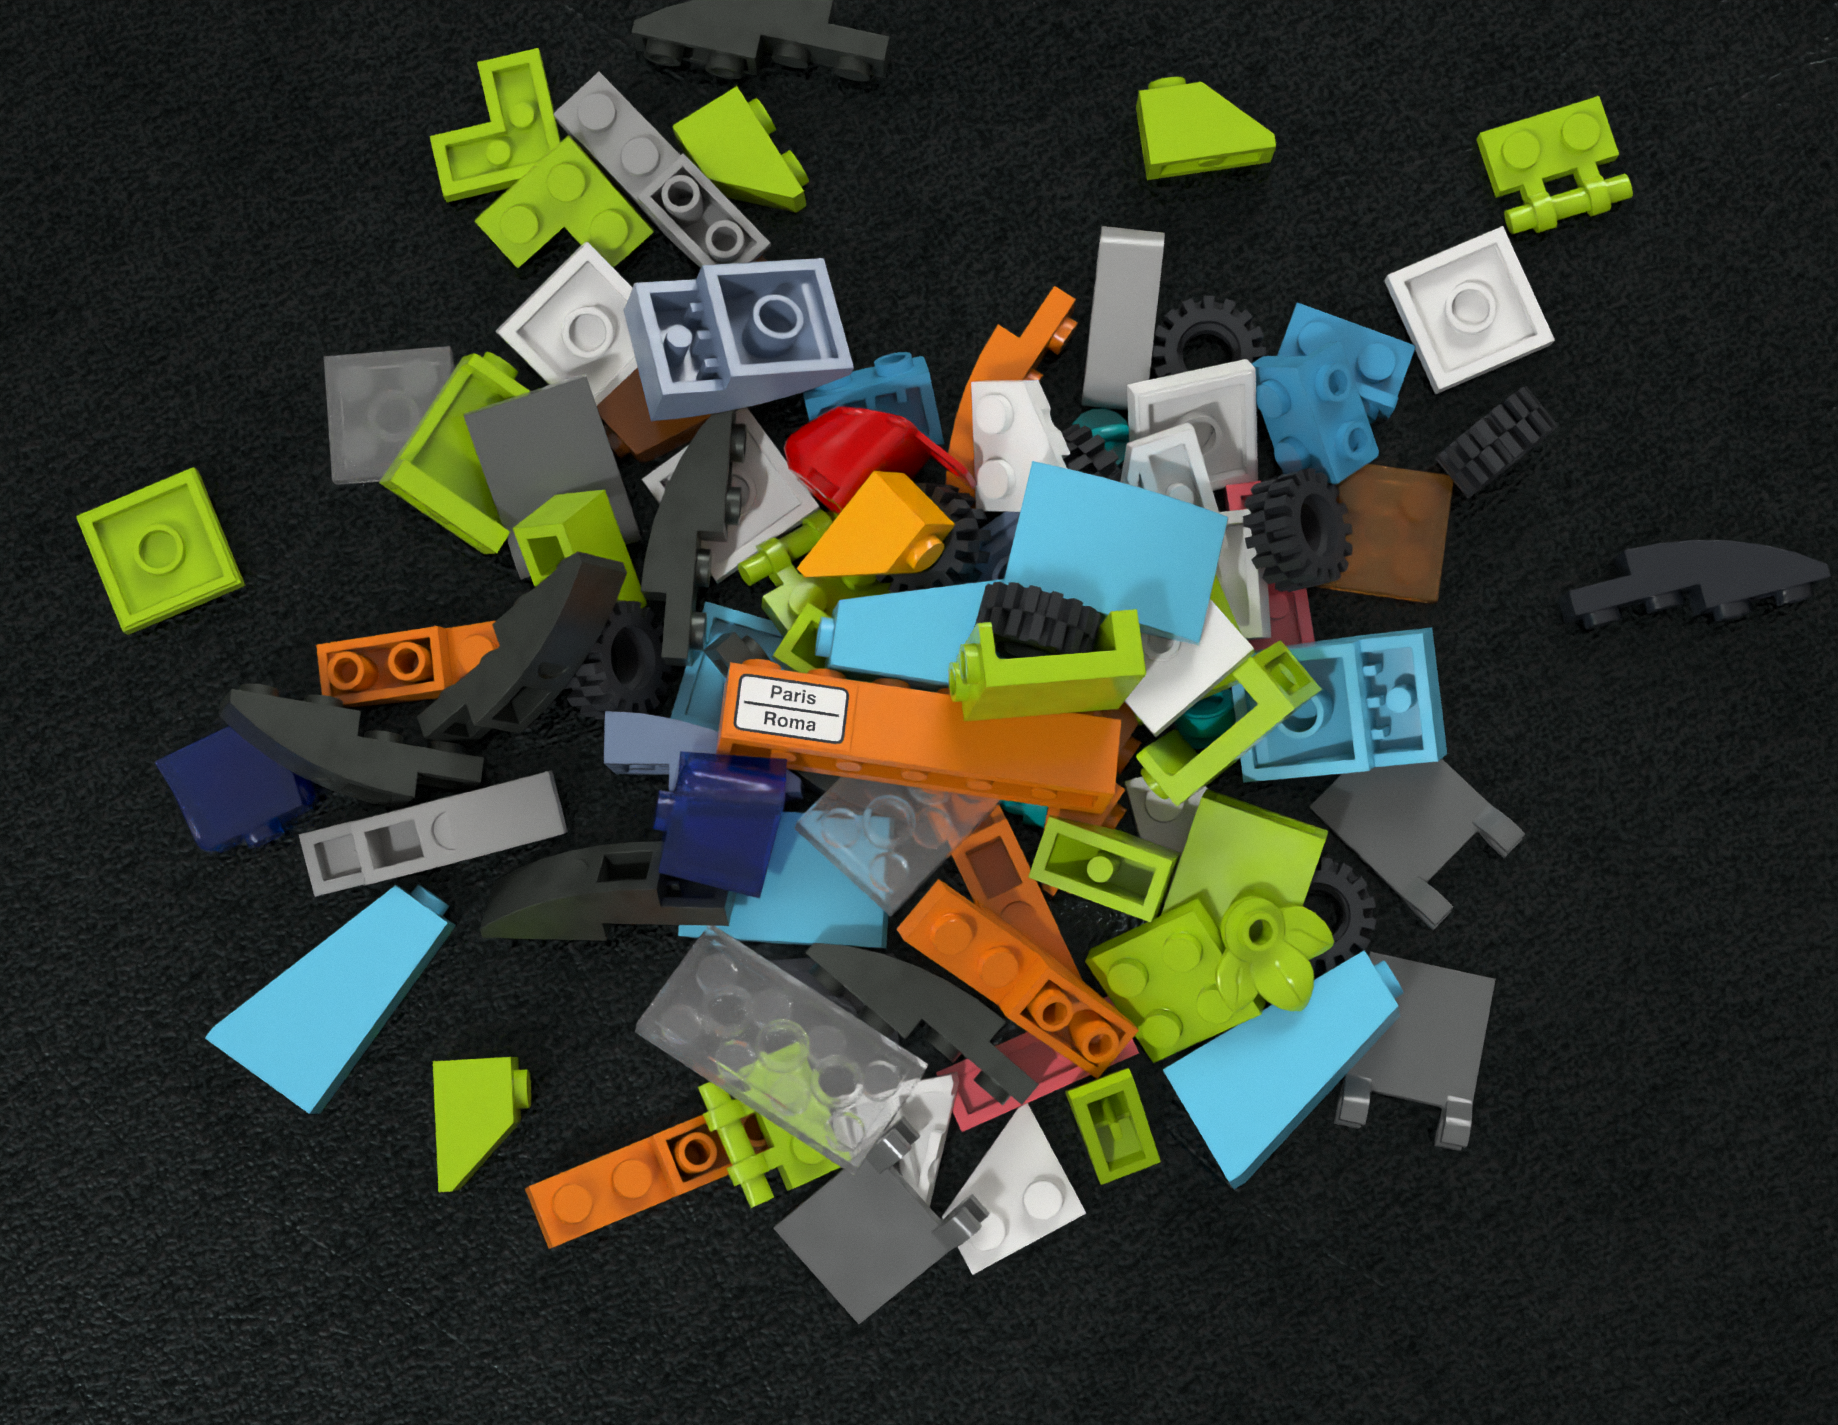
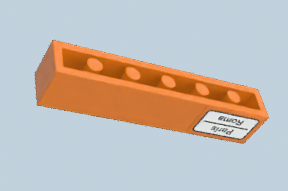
[715,659,1121,814]

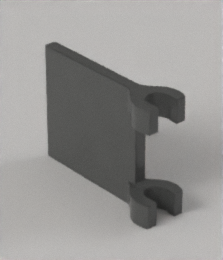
[464,373,642,579]
[1309,759,1525,930]
[1334,952,1496,1151]
[773,1116,990,1324]

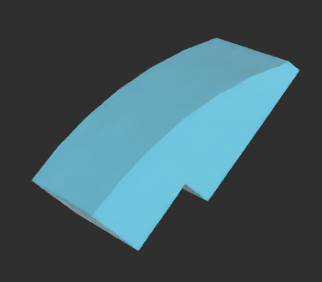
[1004,461,1228,645]
[1232,628,1447,782]
[678,808,894,949]

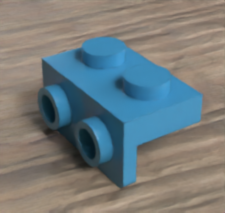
[1251,342,1379,484]

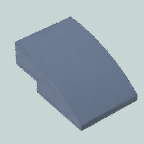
[623,258,854,421]
[604,711,806,802]

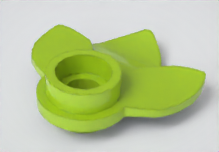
[1215,896,1334,1012]

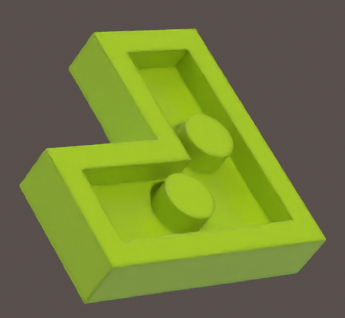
[430,48,561,202]
[475,135,654,268]

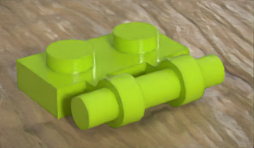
[1476,96,1633,234]
[737,509,892,638]
[698,1043,851,1208]

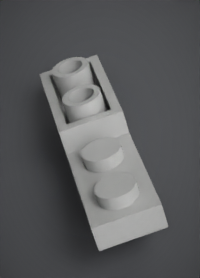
[553,72,771,268]
[299,770,568,896]

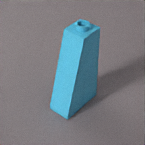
[815,579,1005,693]
[205,884,456,1114]
[1163,950,1404,1189]

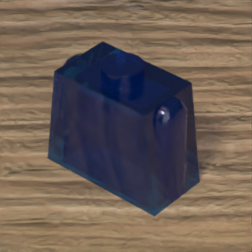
[155,726,316,853]
[653,751,787,899]

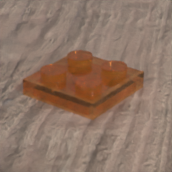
[1313,464,1453,604]

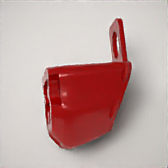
[784,406,977,515]

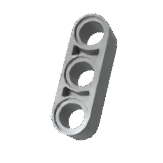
[1082,226,1165,411]

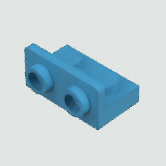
[1277,303,1416,423]
[803,352,944,445]

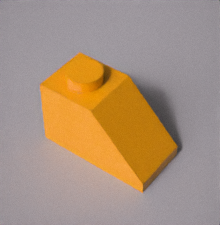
[797,471,955,577]

